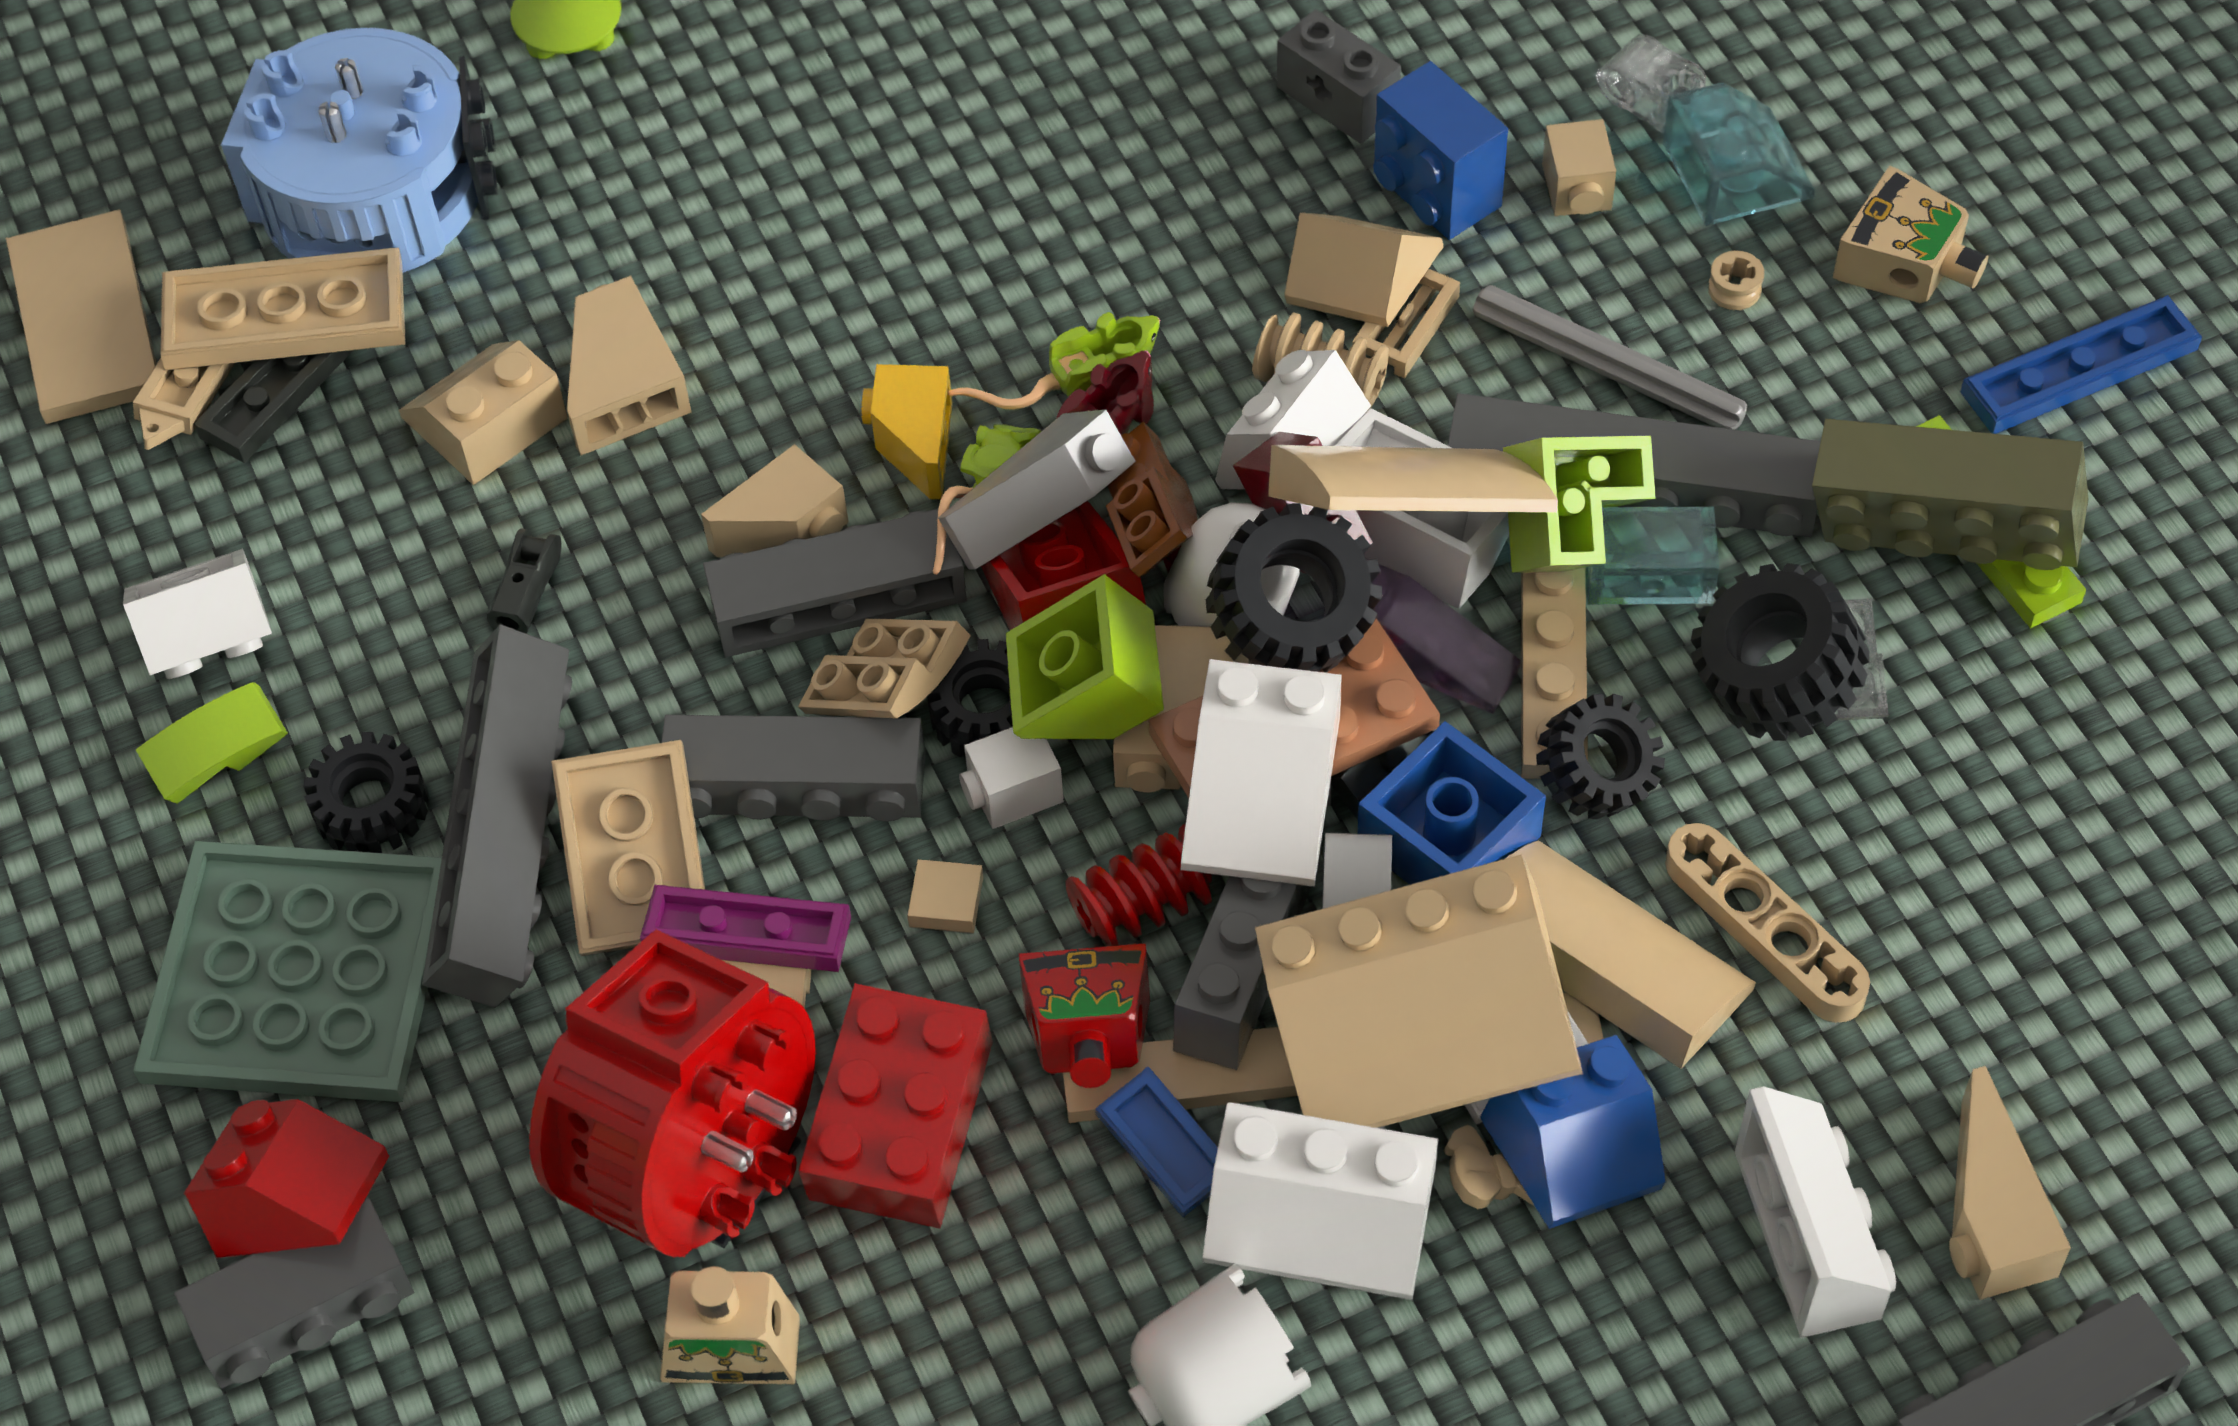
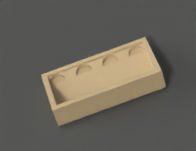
[1268,445,1558,512]
[1505,840,1756,1069]

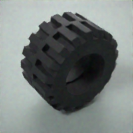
[1205,503,1382,673]
[1691,563,1870,741]

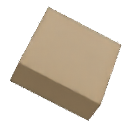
[907,859,983,933]

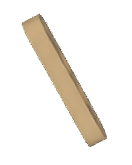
[1665,823,1870,1023]

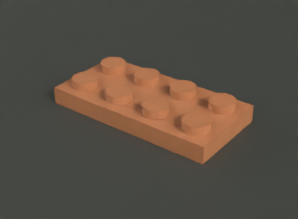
[1148,618,1440,798]

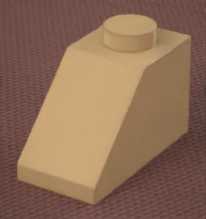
[701,444,849,557]

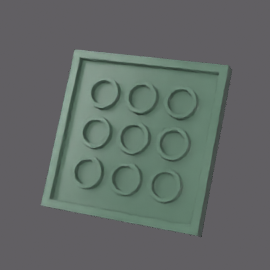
[133,841,442,1102]

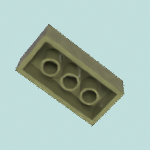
[1812,419,2089,570]

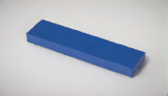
[1960,295,2202,434]

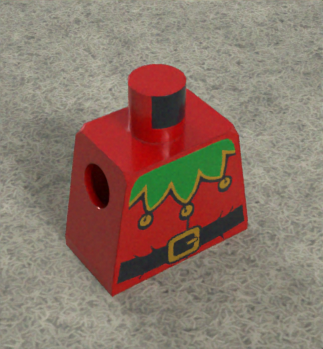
[1019,943,1150,1088]

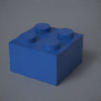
[1373,60,1508,240]
[1357,721,1546,885]

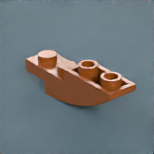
[1106,422,1198,577]

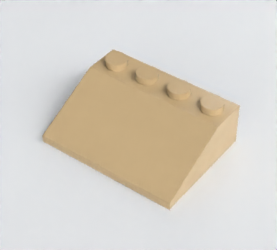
[1255,854,1583,1128]

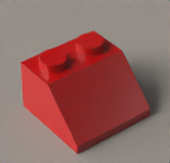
[184,1099,389,1258]

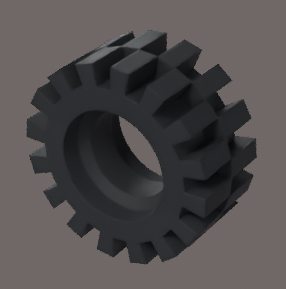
[927,639,1013,757]
[1536,693,1665,819]
[303,732,429,853]

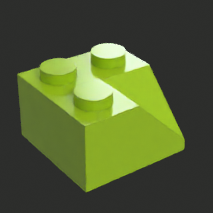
[1006,574,1164,739]

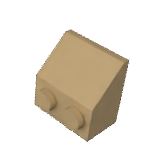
[399,340,568,485]

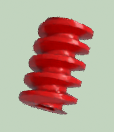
[1065,824,1212,946]

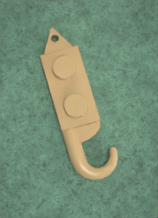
[133,358,235,450]

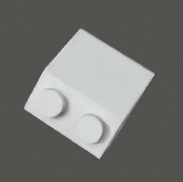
[1215,350,1371,489]
[123,549,272,679]

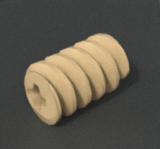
[1252,312,1389,413]

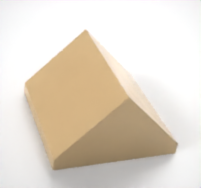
[1284,213,1444,327]

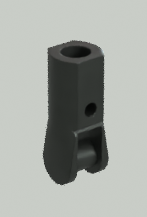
[487,528,562,634]

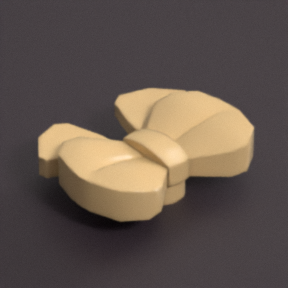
[1444,1125,1534,1209]

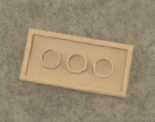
[6,209,157,424]
[161,247,405,370]

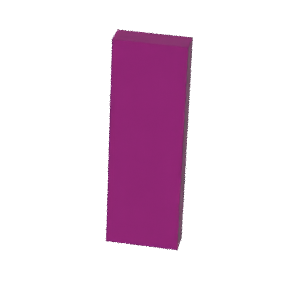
[640,885,851,972]

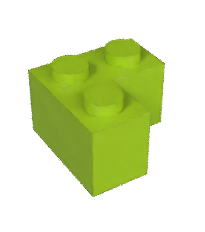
[1503,436,1656,573]

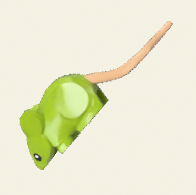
[948,312,1160,410]
[933,424,1041,575]

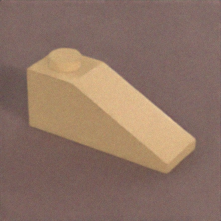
[1949,1066,2071,1300]

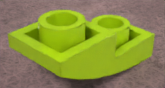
[136,682,288,804]

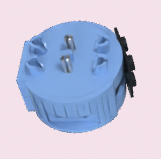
[221,28,498,272]

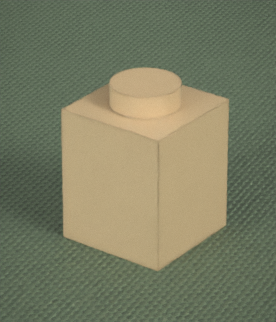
[1542,119,1616,216]

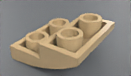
[798,619,971,718]

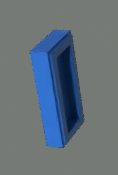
[1095,1066,1218,1217]

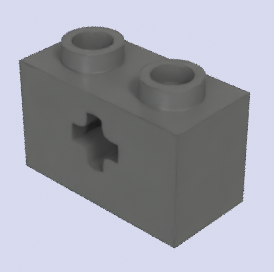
[1277,9,1401,144]

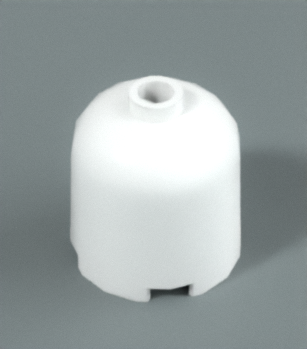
[1164,502,1300,627]
[1128,1264,1311,1426]

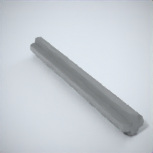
[1473,285,1747,430]

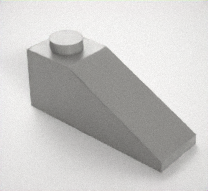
[938,409,1135,570]

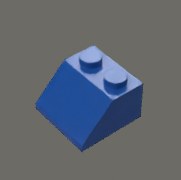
[1480,1035,1666,1229]

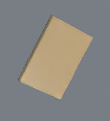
[551,740,705,956]

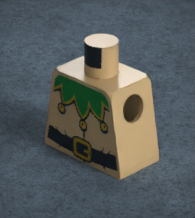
[1833,165,1988,303]
[660,1267,800,1384]

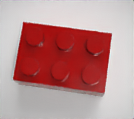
[798,983,993,1229]

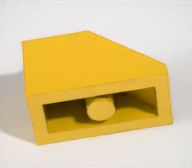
[862,364,953,500]

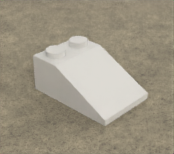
[1181,659,1342,886]

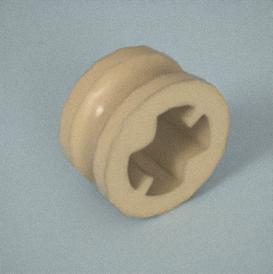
[1708,251,1764,310]

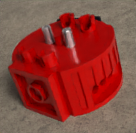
[529,929,816,1257]

